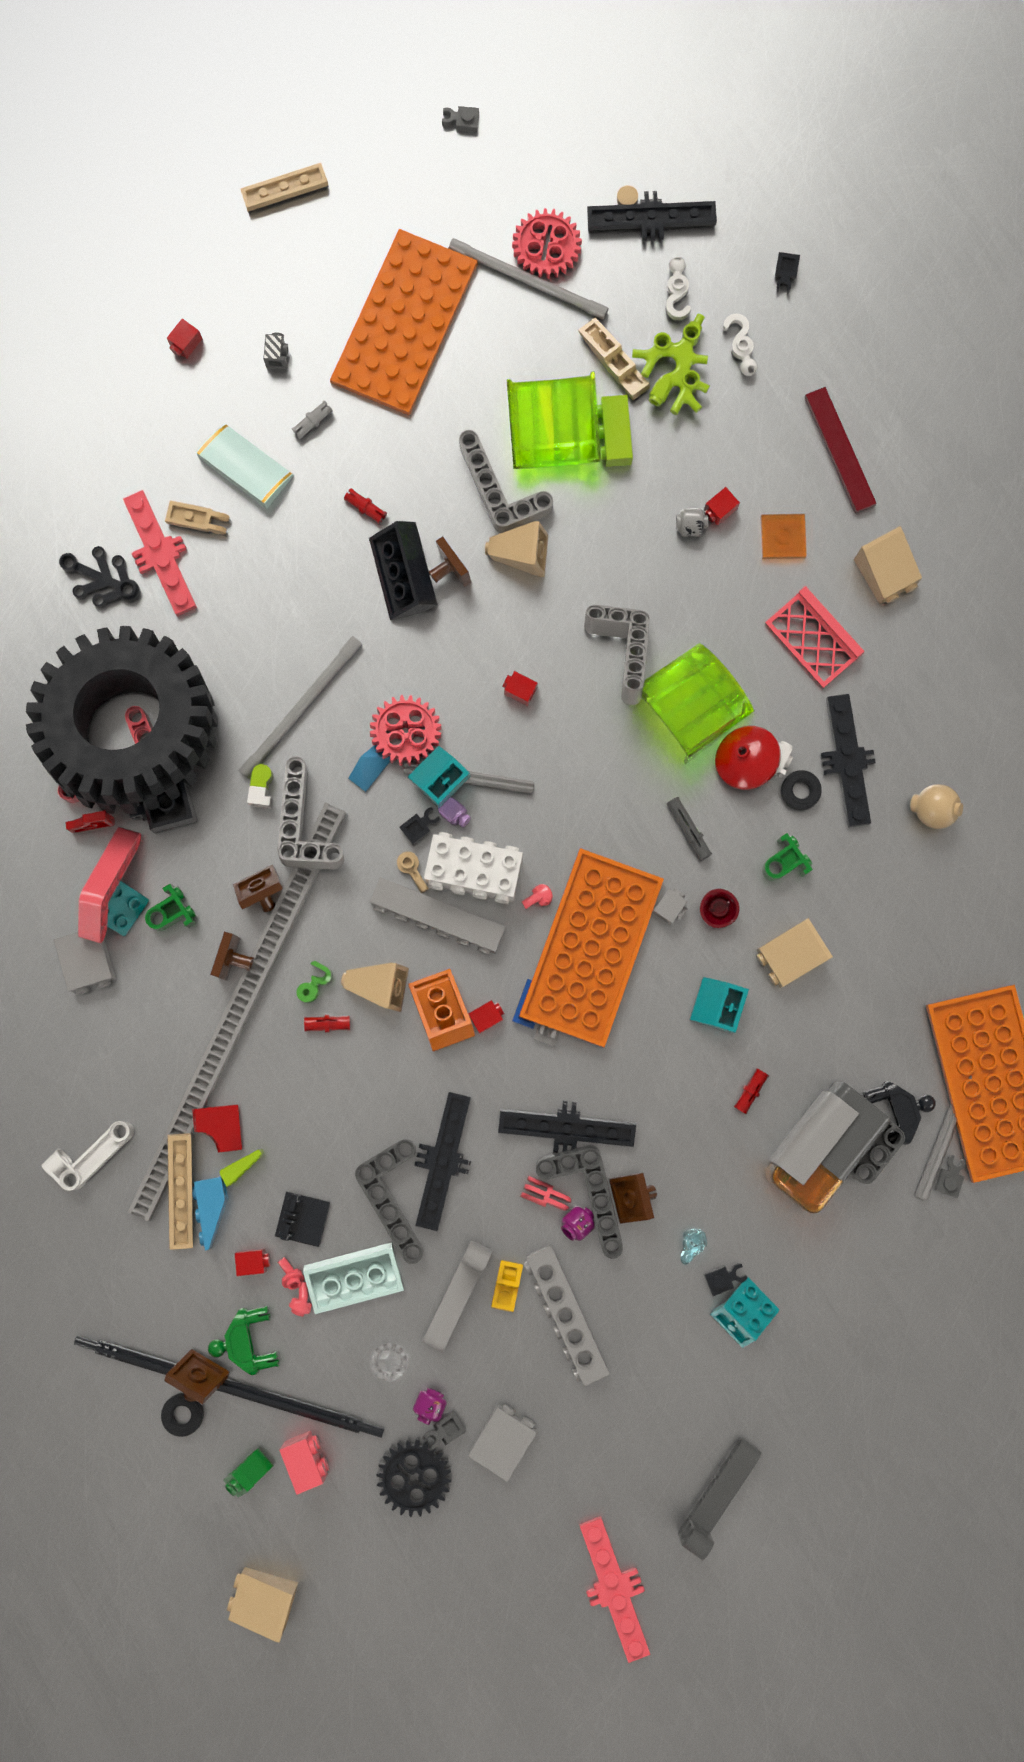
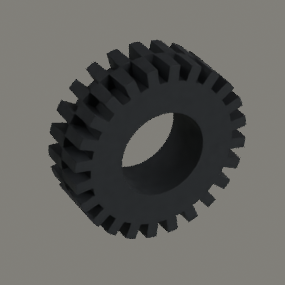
[26,626,218,814]

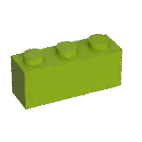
[597,395,633,467]

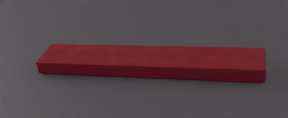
[805,387,877,514]

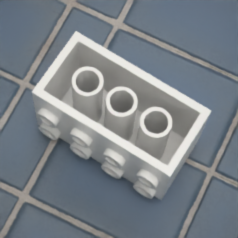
[424,832,523,904]

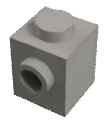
[652,888,688,925]

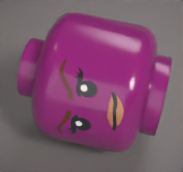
[561,1206,595,1241]
[413,1387,447,1425]

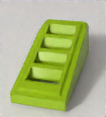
[219,1149,264,1187]

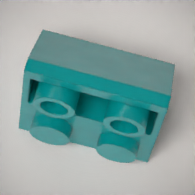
[408,746,471,808]
[690,977,749,1034]

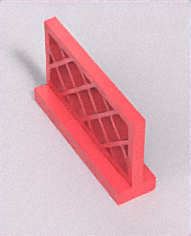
[765,586,865,688]

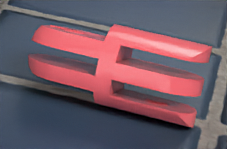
[520,1176,571,1211]

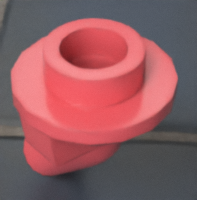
[521,884,553,909]
[277,1257,304,1289]
[289,1282,312,1317]

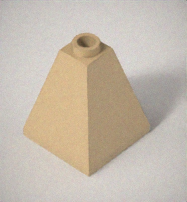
[485,521,548,577]
[341,963,409,1012]

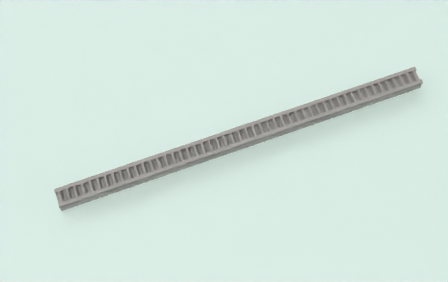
[127,802,347,1222]

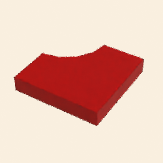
[65,810,115,833]
[192,1105,242,1153]

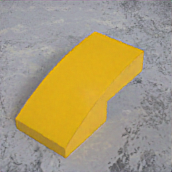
[491,1260,523,1313]

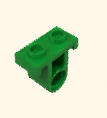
[762,833,813,881]
[145,884,197,931]
[223,1448,274,1498]

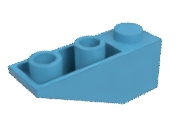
[192,1177,228,1251]

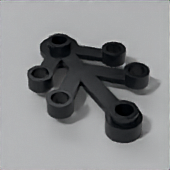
[59,546,140,608]

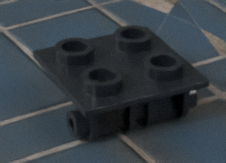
[275,1191,330,1247]

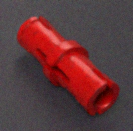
[344,488,387,524]
[304,1014,350,1033]
[734,1068,769,1114]

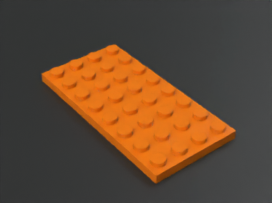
[330,229,478,416]
[519,848,664,1048]
[926,984,1024,1183]

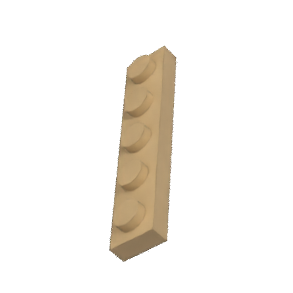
[167,1133,193,1250]

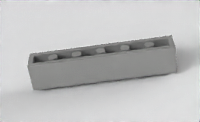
[370,877,505,955]

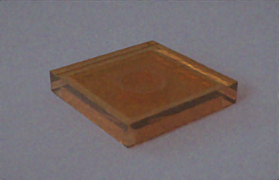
[760,514,807,559]

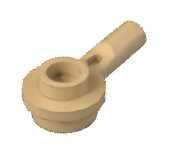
[397,852,429,893]

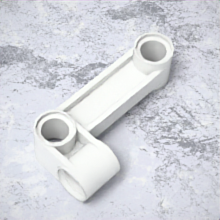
[41,1121,135,1191]

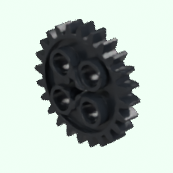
[376,1438,452,1517]

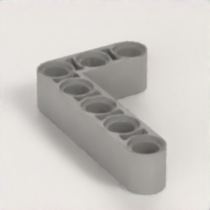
[459,430,553,533]
[584,605,650,705]
[277,756,345,869]
[422,1240,492,1353]

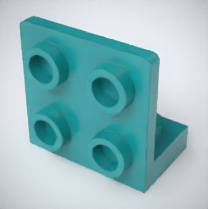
[108,881,149,936]
[710,1277,779,1348]

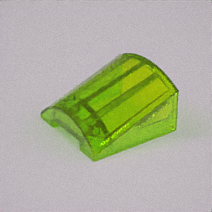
[507,371,601,469]
[642,643,755,765]

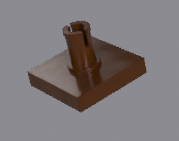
[428,536,471,587]
[233,864,283,912]
[210,931,254,981]
[609,1173,657,1224]
[164,1349,230,1405]

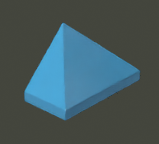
[348,745,390,792]

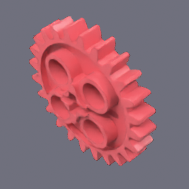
[512,208,582,279]
[370,695,441,766]

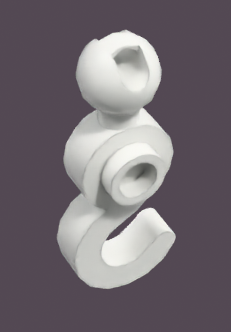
[665,257,691,321]
[723,313,757,376]

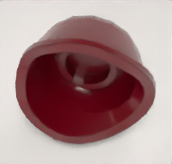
[700,888,740,928]

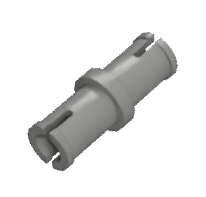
[291,400,333,439]

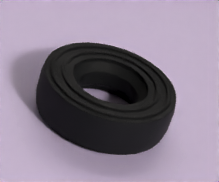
[781,770,822,810]
[161,1393,203,1437]

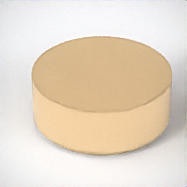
[617,185,638,205]

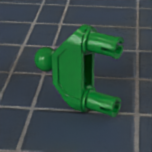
[208,1306,279,1375]

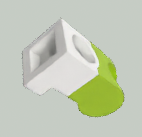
[247,764,274,809]

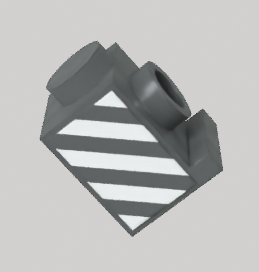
[263,332,288,369]

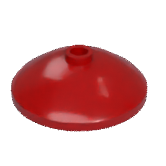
[715,726,781,790]

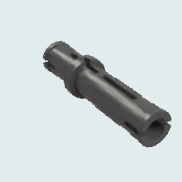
[667,797,712,861]

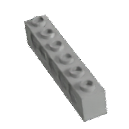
[524,1244,610,1387]

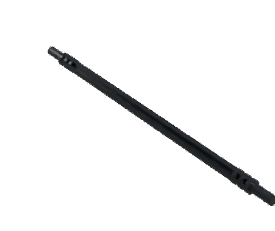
[74,1336,384,1438]

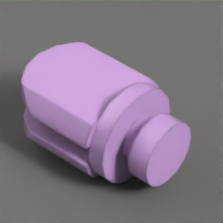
[438,797,471,827]

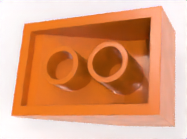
[408,969,475,1051]

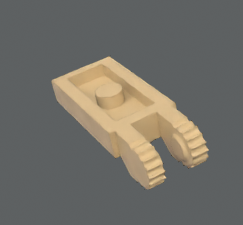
[165,500,230,535]

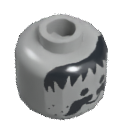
[676,508,708,537]

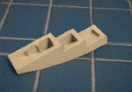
[578,318,650,400]

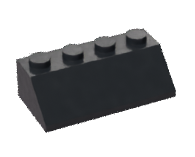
[369,521,438,620]

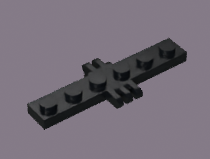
[587,191,717,241]
[821,694,876,828]
[414,1092,471,1231]
[498,1101,636,1153]

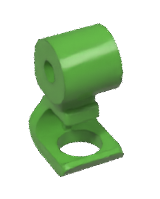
[296,961,333,1003]

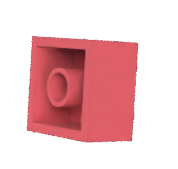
[279,1430,329,1495]

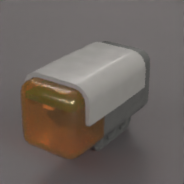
[765,1081,905,1214]

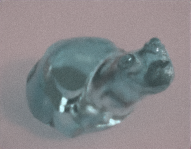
[681,1228,707,1265]

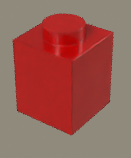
[166,318,203,359]
[704,487,740,525]
[502,671,538,707]
[468,1000,505,1034]
[234,1248,270,1276]

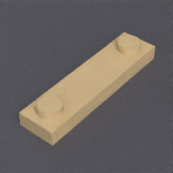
[240,162,329,212]

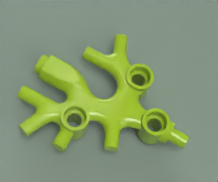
[632,313,710,415]

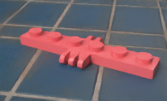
[123,490,197,616]
[579,1516,650,1663]

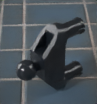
[863,1081,936,1145]

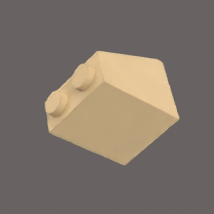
[854,526,922,604]
[756,918,833,988]
[227,1567,298,1643]

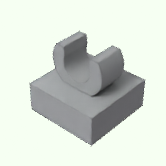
[533,1024,560,1047]

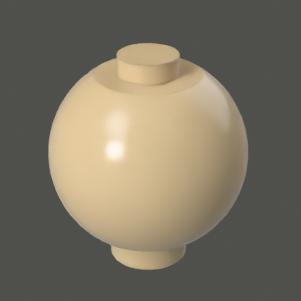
[910,784,963,829]

